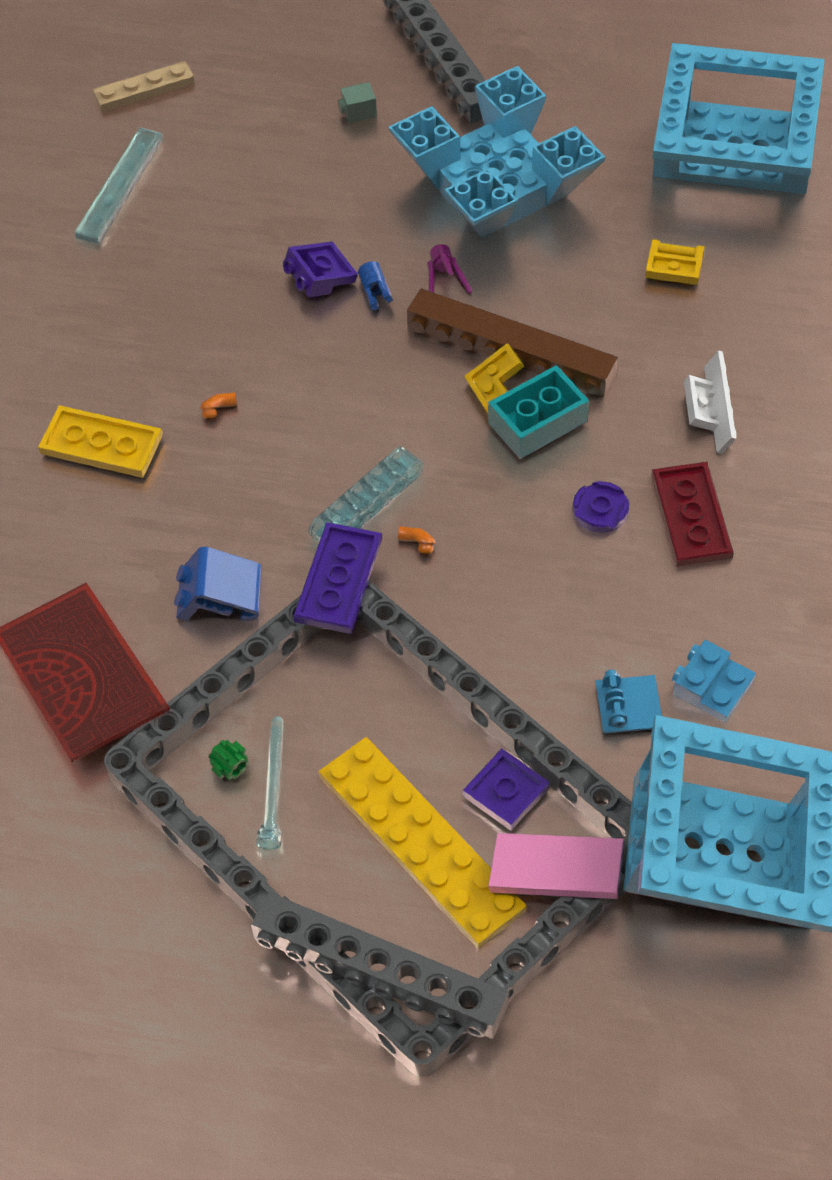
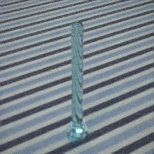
[256,716,283,850]

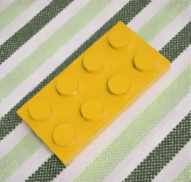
[38,405,163,478]

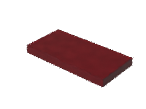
[652,461,734,567]

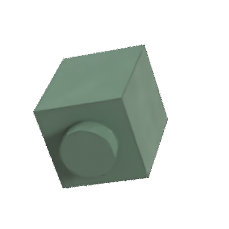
[338,82,377,123]

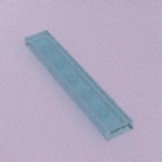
[75,127,163,244]

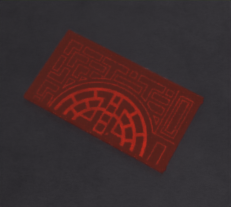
[0,582,170,763]

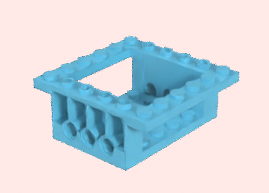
[652,43,825,194]
[623,715,832,933]

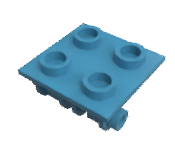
[595,670,662,734]

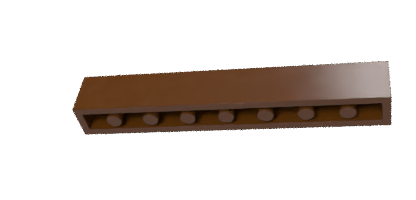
[407,288,618,397]

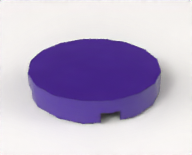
[572,481,630,533]

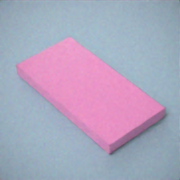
[488,833,624,899]

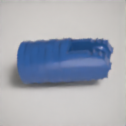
[358,261,393,310]

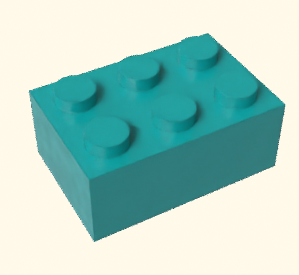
[488,365,589,459]

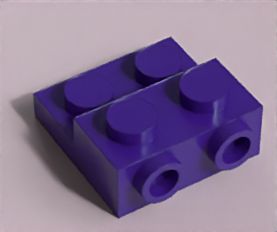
[283,241,358,297]

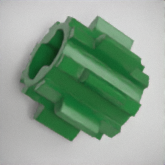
[208,740,249,780]

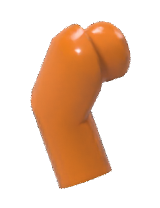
[398,526,435,554]

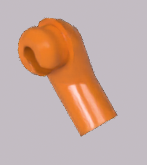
[200,392,237,419]

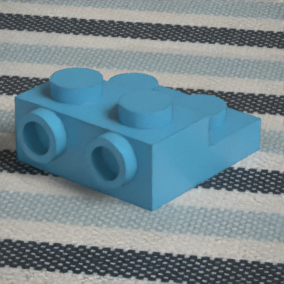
[672,640,756,723]

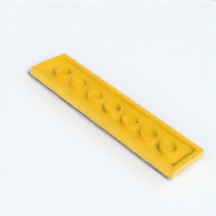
[318,737,527,949]

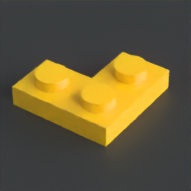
[464,343,524,413]

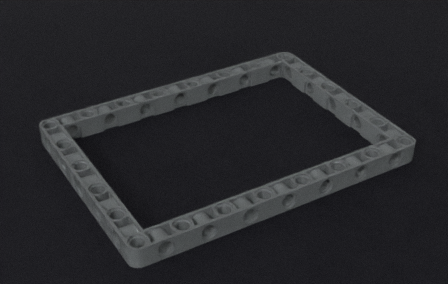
[104,581,632,1077]

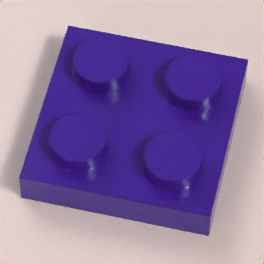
[463,748,550,831]

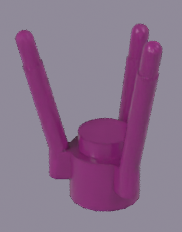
[427,244,472,294]

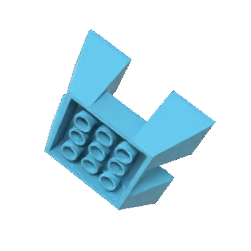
[388,66,605,238]

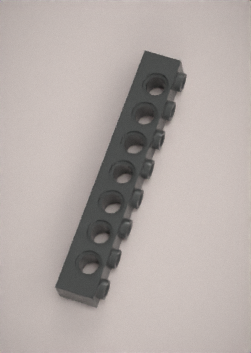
[383,0,486,124]
[251,892,509,1039]

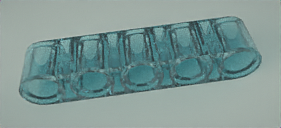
[308,446,425,542]

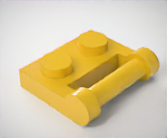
[645,239,705,285]

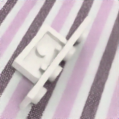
[683,350,737,455]

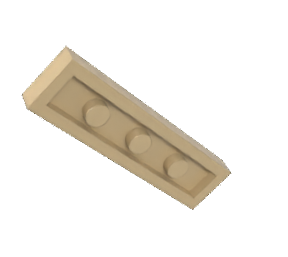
[93,61,195,112]

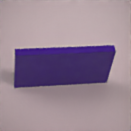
[293,522,383,634]

